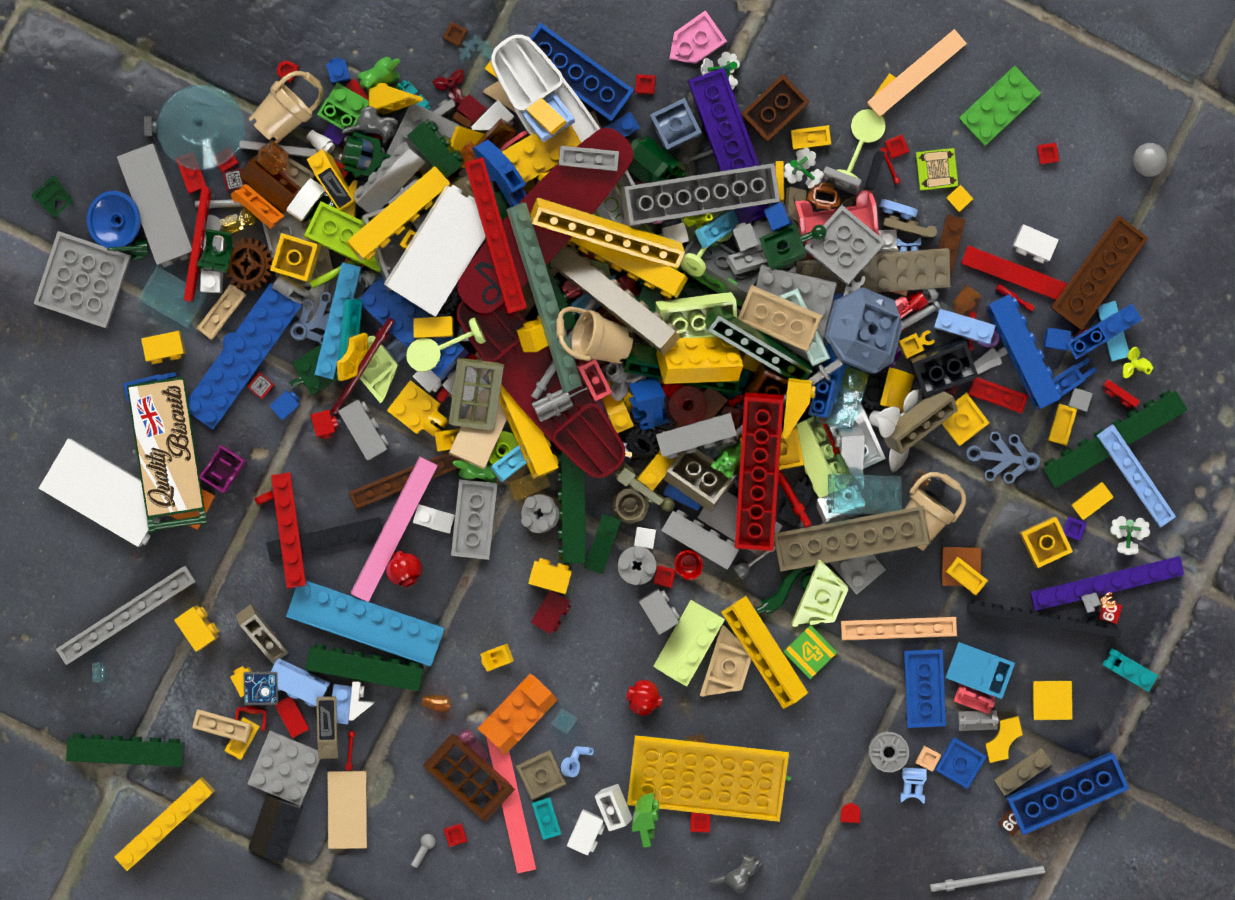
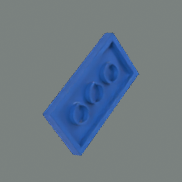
[904,649,946,728]

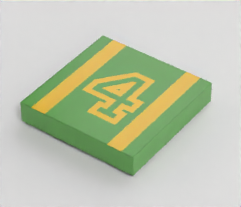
[783,625,838,679]

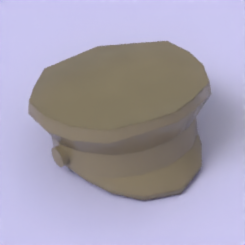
[612,487,649,524]

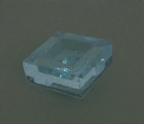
[92,662,106,682]
[551,708,578,734]

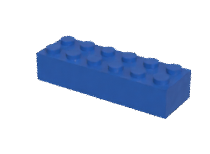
[529,23,634,123]
[359,275,469,381]
[986,294,1062,411]
[1005,752,1129,835]

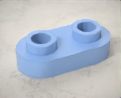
[879,199,918,220]

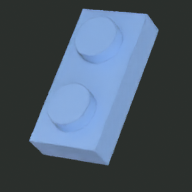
[332,683,352,724]

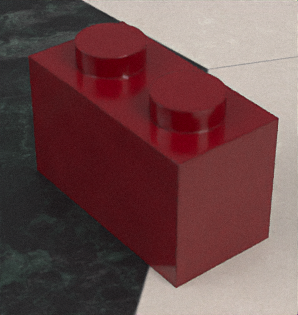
[531,590,571,634]

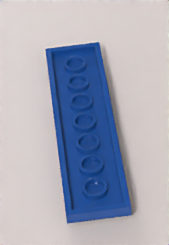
[188,283,303,430]

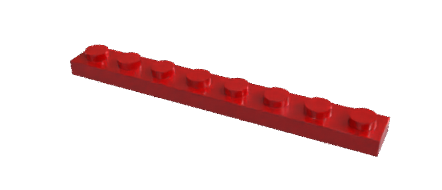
[464,157,527,313]

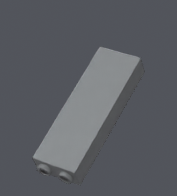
[117,143,192,268]

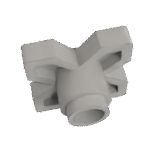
[601,358,646,401]

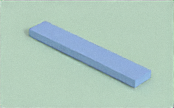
[1097,425,1176,528]

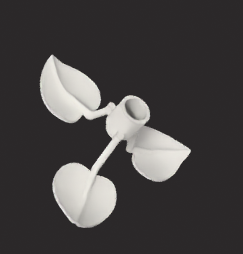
[869,388,923,473]

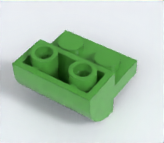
[317,83,369,134]
[632,793,660,848]

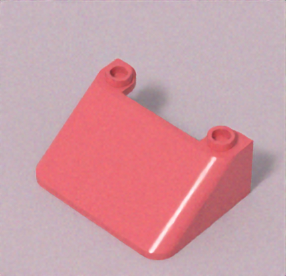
[795,190,879,259]

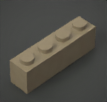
[884,391,958,454]

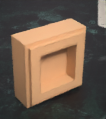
[915,746,941,772]

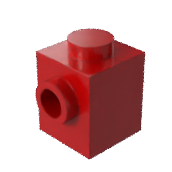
[311,410,339,439]

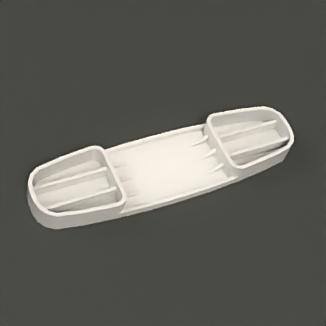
[491,35,641,228]

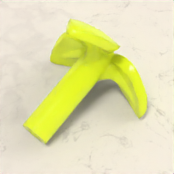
[683,213,713,230]
[1123,347,1153,378]

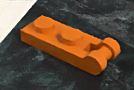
[231,184,284,229]

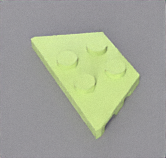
[359,335,399,403]
[792,560,848,627]

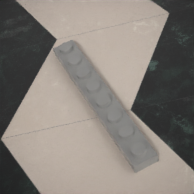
[56,565,196,665]

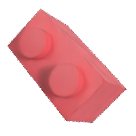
[576,359,612,401]

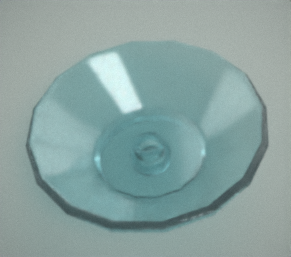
[157,85,244,170]

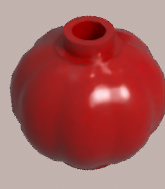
[386,551,422,588]
[626,680,663,716]

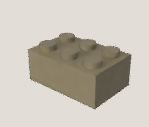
[664,449,736,512]

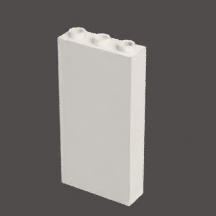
[384,185,485,317]
[39,439,160,547]

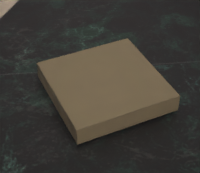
[516,749,567,800]

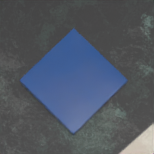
[934,737,987,789]

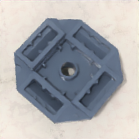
[825,287,903,374]

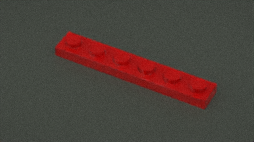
[271,472,307,589]

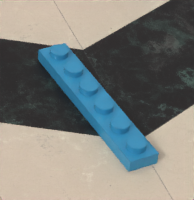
[314,262,362,379]

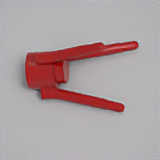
[899,292,928,333]

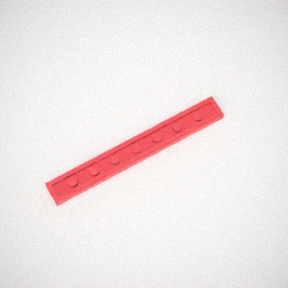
[486,737,536,874]

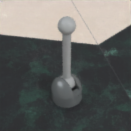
[733,546,776,579]

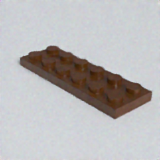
[1050,215,1148,331]

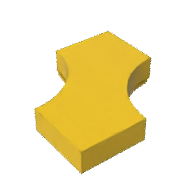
[336,333,369,381]
[985,716,1023,763]

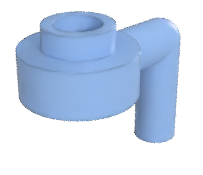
[561,746,594,777]

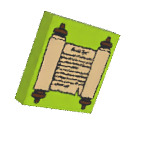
[916,148,958,191]

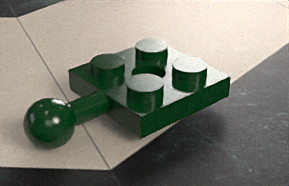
[759,223,827,271]

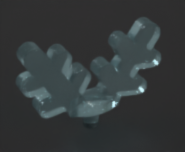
[458,35,494,60]

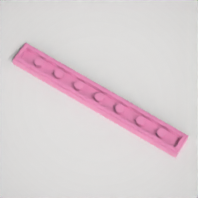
[351,456,438,602]

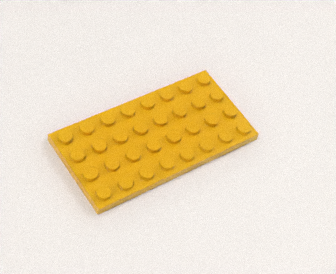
[627,735,789,822]

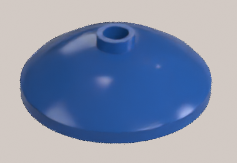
[87,191,141,248]

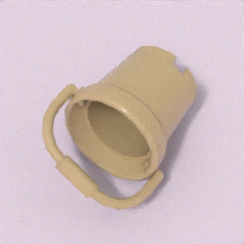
[249,71,324,145]
[556,307,633,364]
[905,472,966,551]

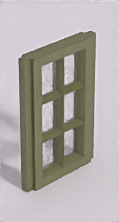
[448,358,504,430]

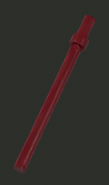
[331,317,395,414]

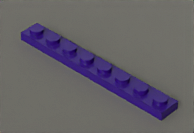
[1030,556,1184,611]

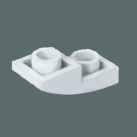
[286,178,325,221]

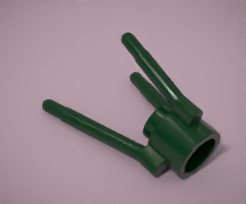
[107,238,148,262]

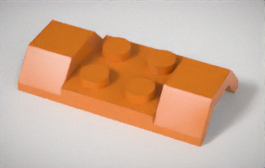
[477,673,558,755]

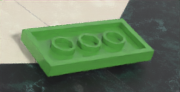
[958,66,1041,146]

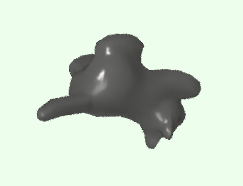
[342,106,398,144]
[708,854,762,893]

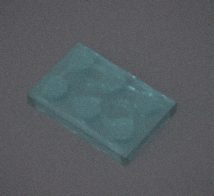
[138,266,207,328]

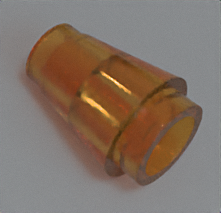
[421,695,451,714]

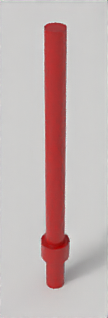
[779,470,812,528]

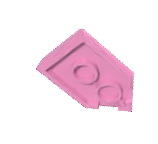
[670,10,727,64]

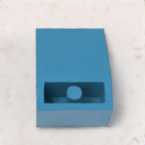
[945,642,1015,699]

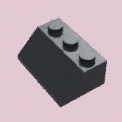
[909,337,979,398]
[248,794,303,863]

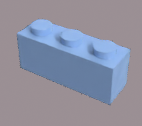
[934,309,996,345]
[271,658,331,707]

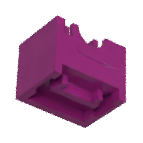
[199,445,247,493]

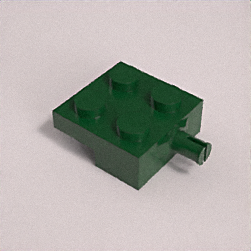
[289,344,338,396]

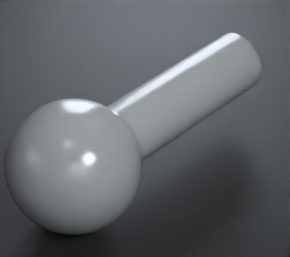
[411,834,436,868]

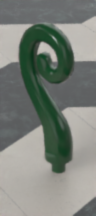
[756,565,816,615]

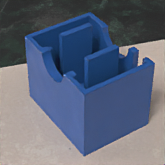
[629,378,669,430]

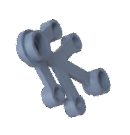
[290,291,332,344]
[966,432,1040,484]

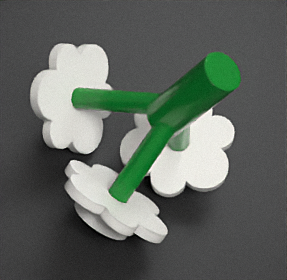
[701,52,740,90]
[784,148,824,189]
[1110,516,1150,555]

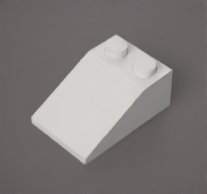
[826,403,886,474]

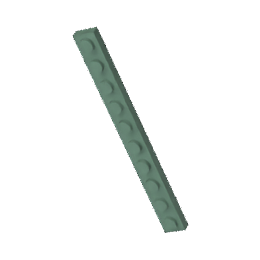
[506,203,582,392]

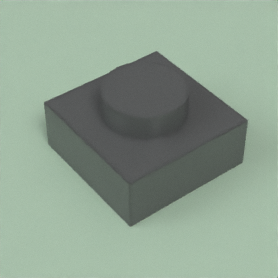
[144,116,158,138]

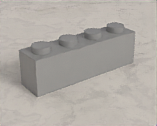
[354,141,425,213]
[656,413,737,459]
[661,510,739,570]

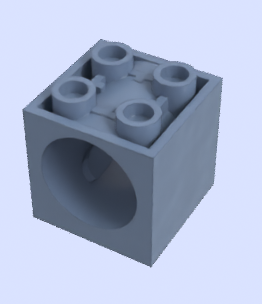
[650,98,702,152]

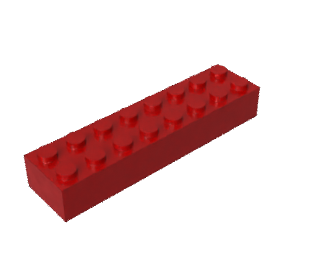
[735,392,785,551]

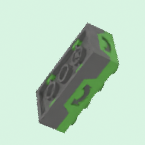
[678,234,760,307]

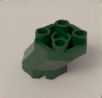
[627,135,687,184]

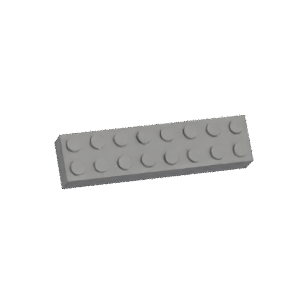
[620,163,780,226]

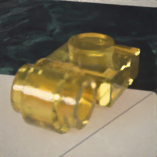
[218,208,257,234]

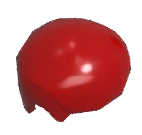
[674,549,704,580]

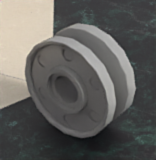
[868,731,909,772]

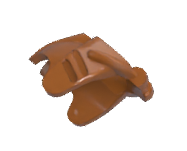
[806,183,841,211]

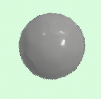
[1133,143,1167,177]

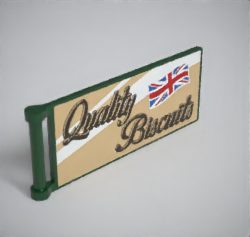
[127,377,207,534]

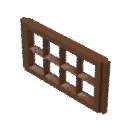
[423,733,515,822]

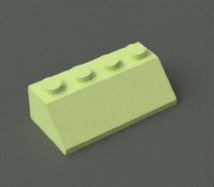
[655,292,737,338]
[795,416,854,498]
[653,600,725,686]

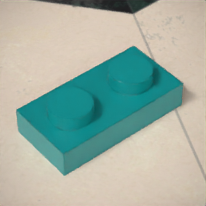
[532,797,562,840]

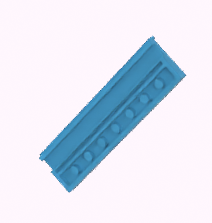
[286,580,445,666]

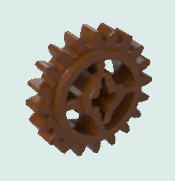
[225,238,274,291]

